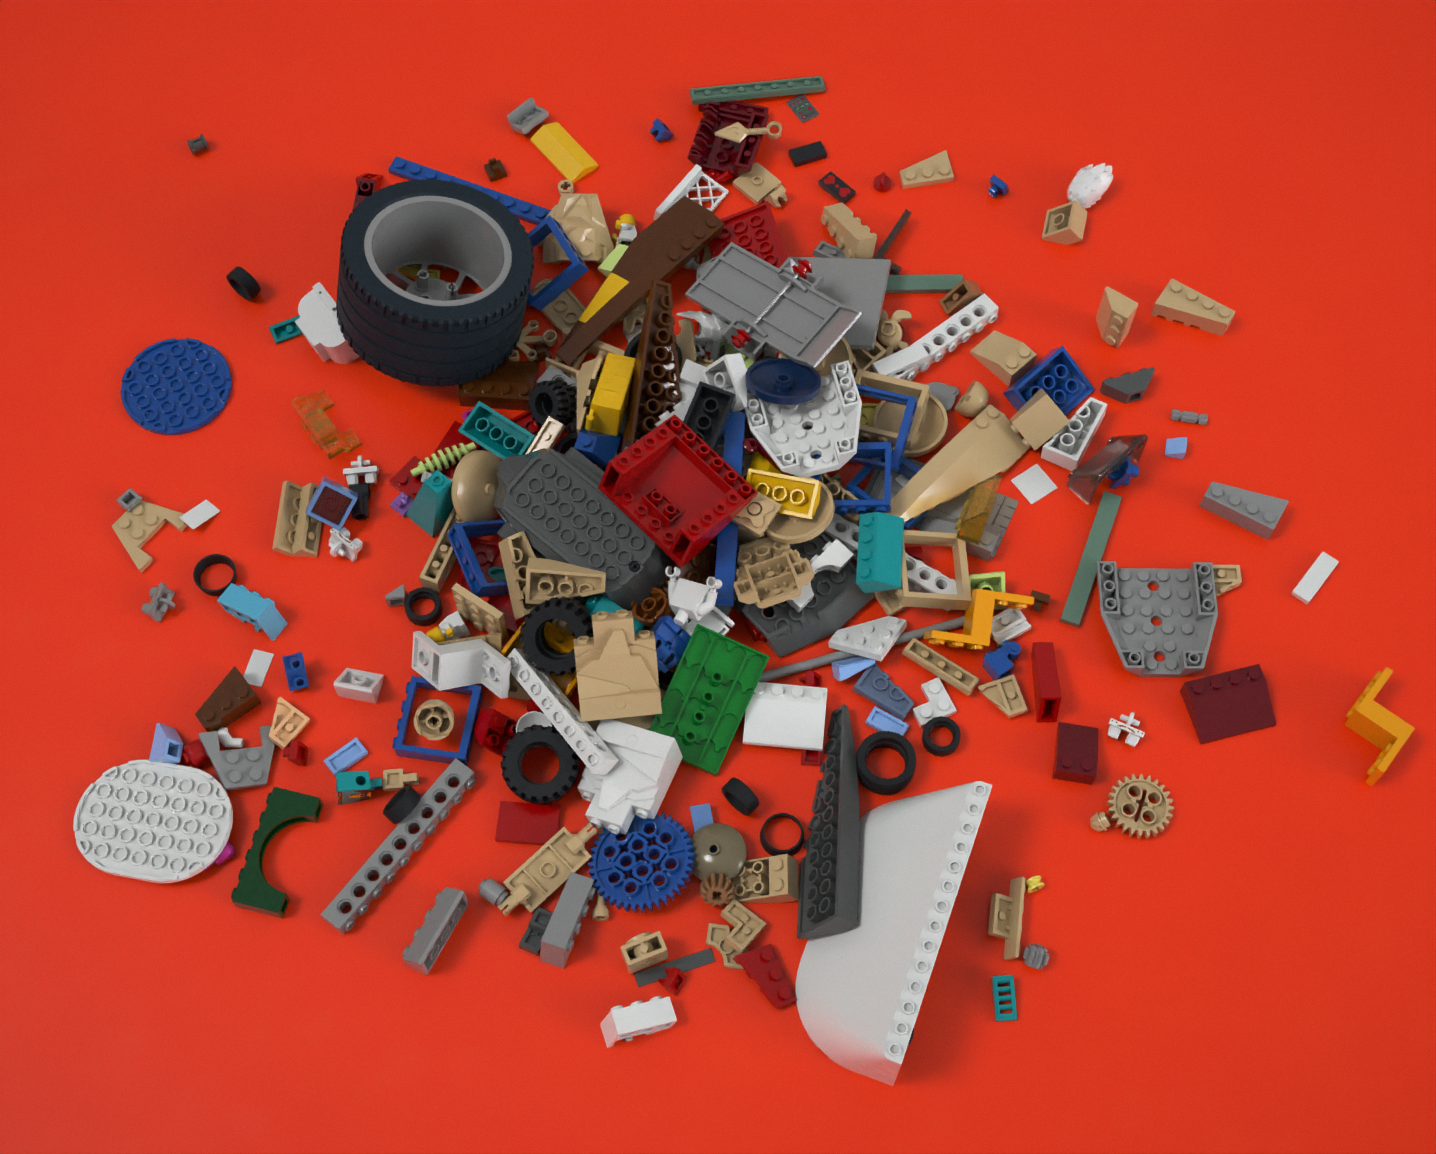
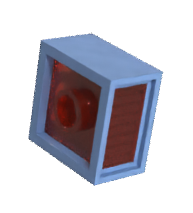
[305,476,358,531]

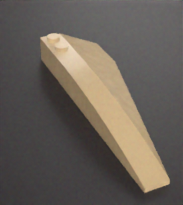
[885,404,1029,524]

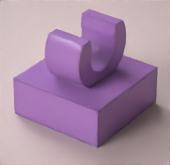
[390,492,414,518]

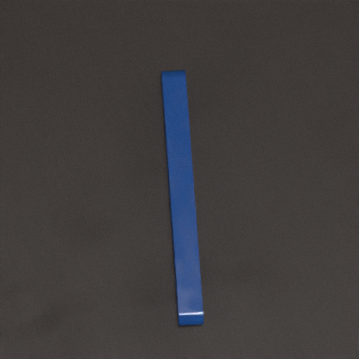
[714,412,746,607]

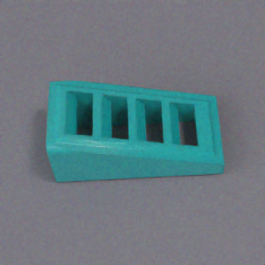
[991,975,1017,1022]

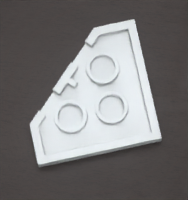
[828,616,907,661]

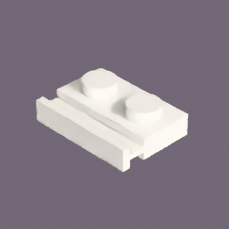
[991,608,1032,647]

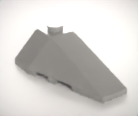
[919,516,1003,562]

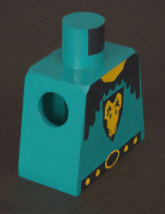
[336,771,383,805]

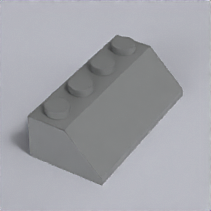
[402,887,469,976]

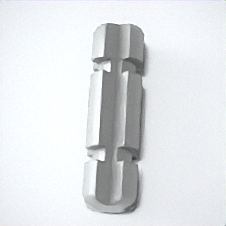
[1171,409,1208,425]

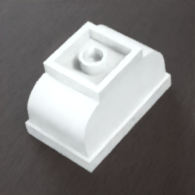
[295,282,360,364]

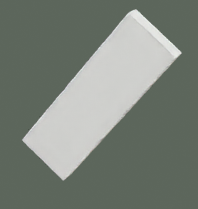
[872,342,929,376]
[1291,551,1339,605]

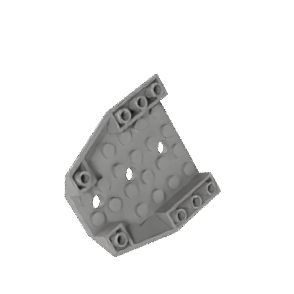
[1096,561,1218,677]

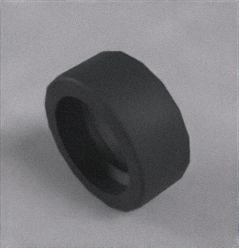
[226,266,261,301]
[404,587,442,626]
[922,716,961,757]
[722,777,759,816]
[383,785,421,824]

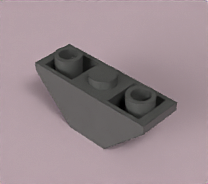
[1100,367,1155,404]

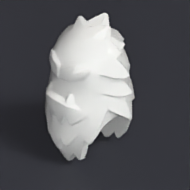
[1066,163,1113,209]
[676,310,730,347]

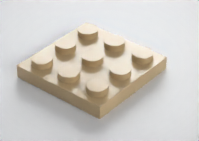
[451,583,509,643]

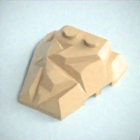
[543,193,614,265]
[734,536,815,609]

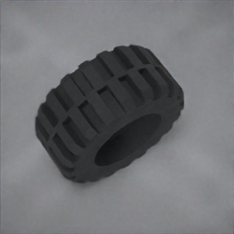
[520,597,593,676]
[501,725,579,804]

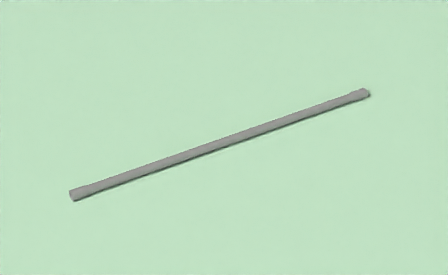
[759,615,965,682]

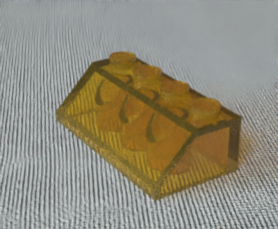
[955,475,1003,545]

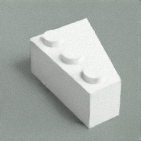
[600,996,677,1048]

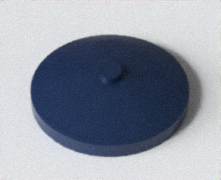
[745,358,821,405]

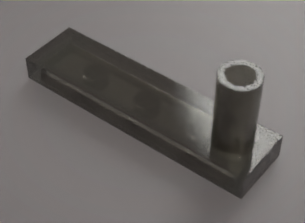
[873,209,912,275]

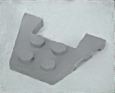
[198,725,275,791]

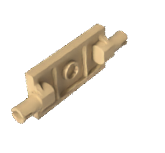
[497,822,597,916]

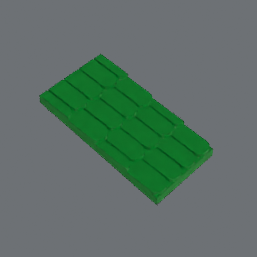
[649,624,770,777]

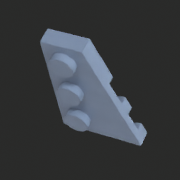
[853,661,914,720]

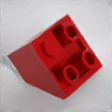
[473,709,517,758]

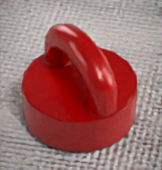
[873,172,891,192]

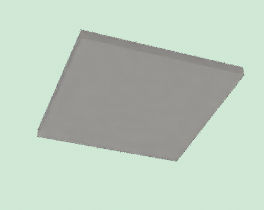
[788,257,891,350]

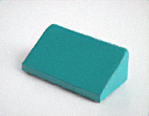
[269,316,302,344]

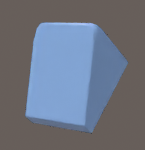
[1165,437,1187,459]

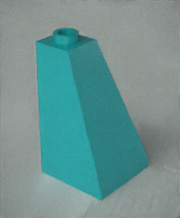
[406,470,454,538]

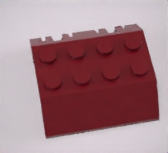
[687,102,769,178]

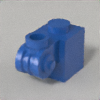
[982,640,1021,681]

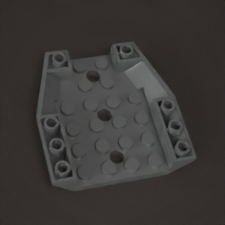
[732,532,876,658]

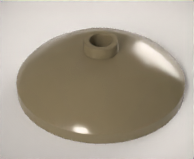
[690,823,747,881]

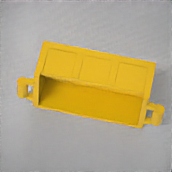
[585,353,636,436]

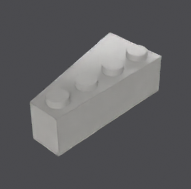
[1199,481,1289,540]
[540,872,596,969]

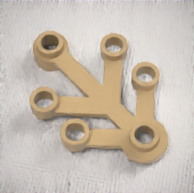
[508,320,558,362]

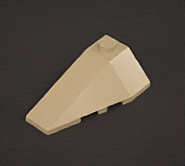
[575,357,603,435]
[525,557,606,604]

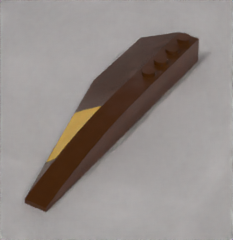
[556,196,724,366]

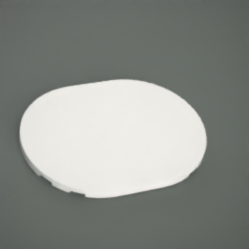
[73,759,233,883]

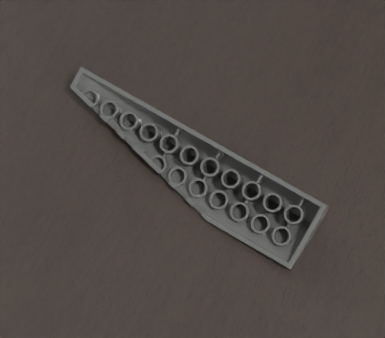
[797,704,859,939]

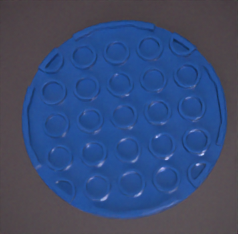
[121,338,232,435]

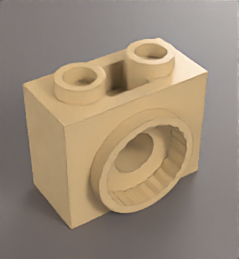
[620,931,668,974]

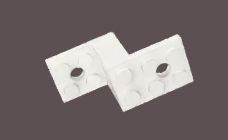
[411,631,511,699]

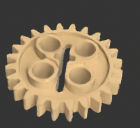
[1106,774,1174,839]

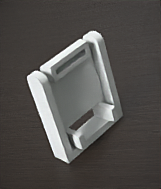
[680,607,735,636]

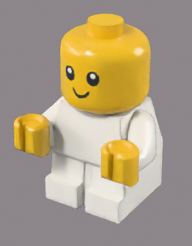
[611,214,637,247]
[426,611,471,642]

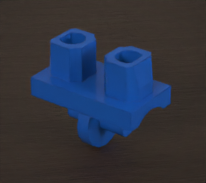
[1104,457,1139,489]
[282,652,309,691]

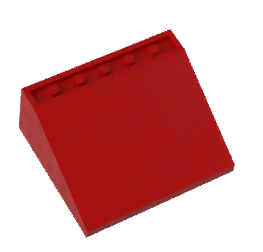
[598,414,758,567]

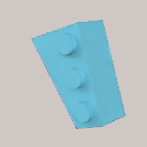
[217,583,288,641]

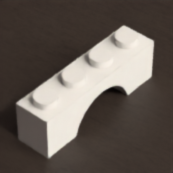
[786,539,854,613]

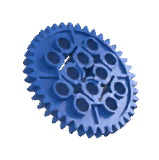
[588,812,695,913]

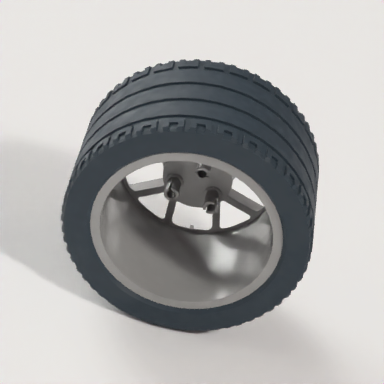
[336,179,534,387]

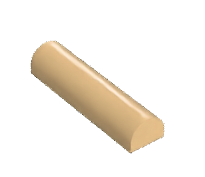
[902,637,979,696]

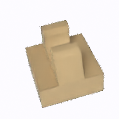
[764,185,788,209]

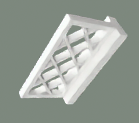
[654,164,729,220]

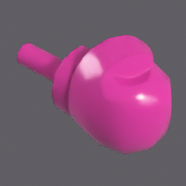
[204,841,235,871]

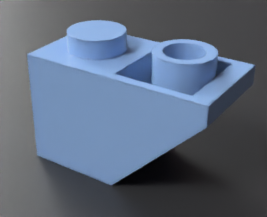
[149,723,183,764]

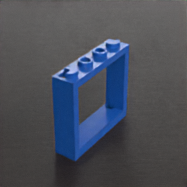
[527,215,589,311]
[848,384,918,474]
[813,442,892,515]
[845,449,929,530]
[447,520,509,597]
[392,676,483,766]

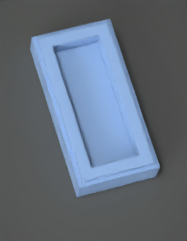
[865,706,909,736]
[323,737,368,777]

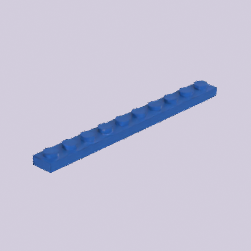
[388,156,551,225]

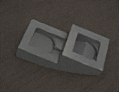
[519,907,553,956]

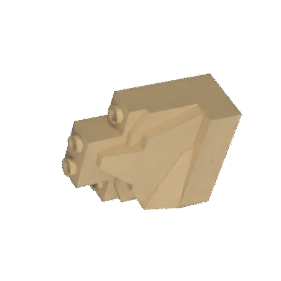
[573,609,662,722]

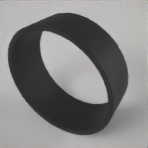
[193,554,237,596]
[760,813,804,856]

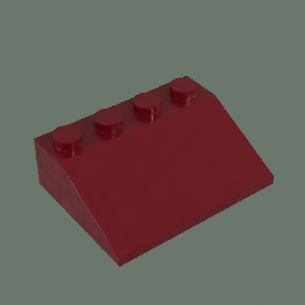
[1180,664,1276,744]

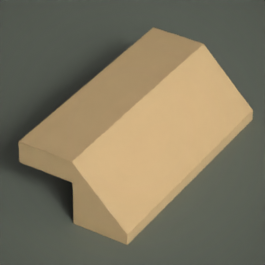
[272,480,322,557]

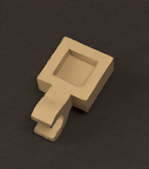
[383,769,420,792]

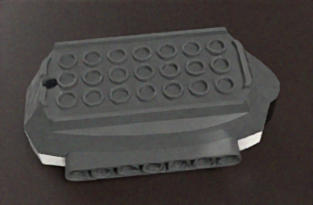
[494,447,674,611]

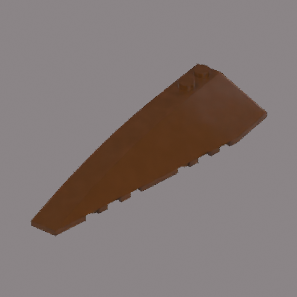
[621,279,682,452]

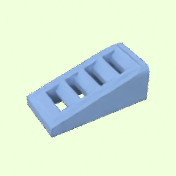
[831,656,875,681]

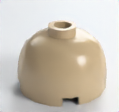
[955,380,989,417]
[414,699,455,740]

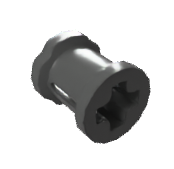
[187,134,209,155]

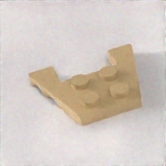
[112,500,188,573]

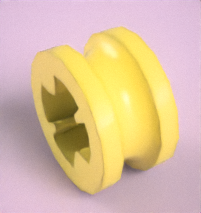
[1025,875,1045,893]

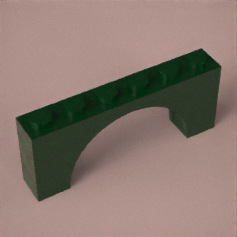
[231,787,324,919]

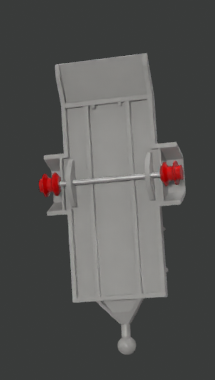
[683,242,863,368]

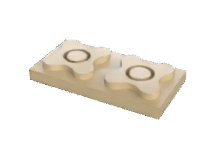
[732,491,781,538]

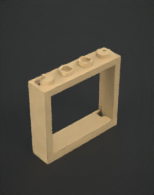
[855,369,929,451]
[895,530,972,610]

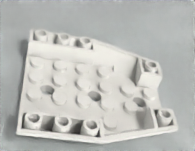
[744,360,862,478]

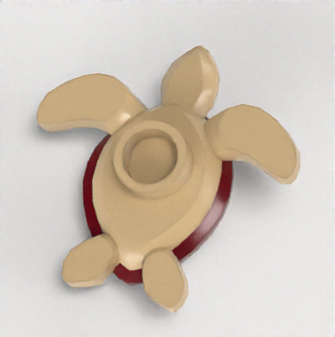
[876,309,912,357]

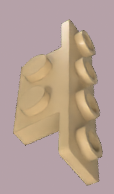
[988,876,1026,961]

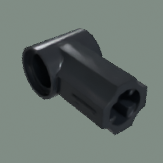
[349,483,371,521]

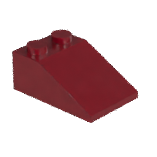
[1052,722,1098,785]

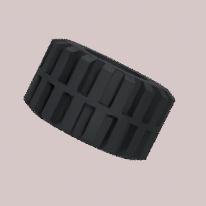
[528,380,577,427]

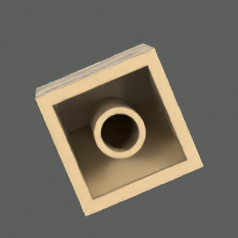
[1009,388,1070,450]

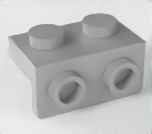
[506,97,549,135]

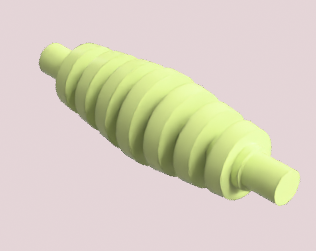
[410,442,476,477]

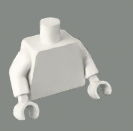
[665,566,722,626]

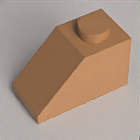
[939,279,983,316]

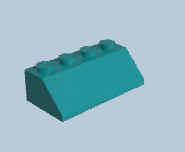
[458,401,536,460]
[856,512,904,593]

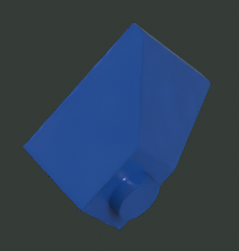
[574,428,622,467]

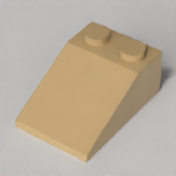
[970,330,1037,387]

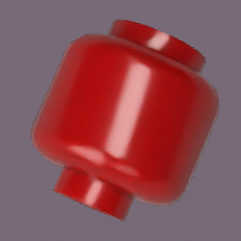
[181,739,211,768]

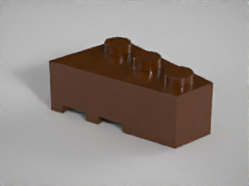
[195,666,261,732]

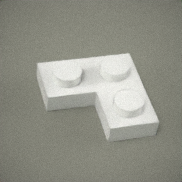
[912,677,957,728]

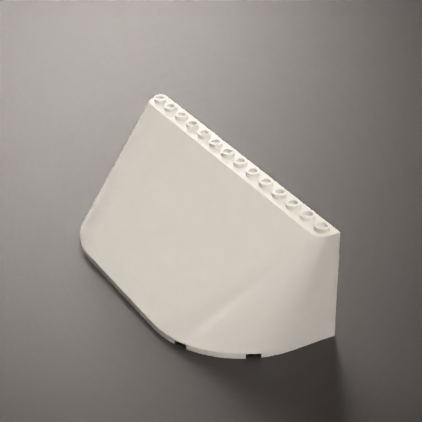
[795,781,993,1086]

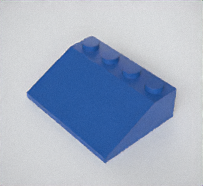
[1003,346,1095,416]

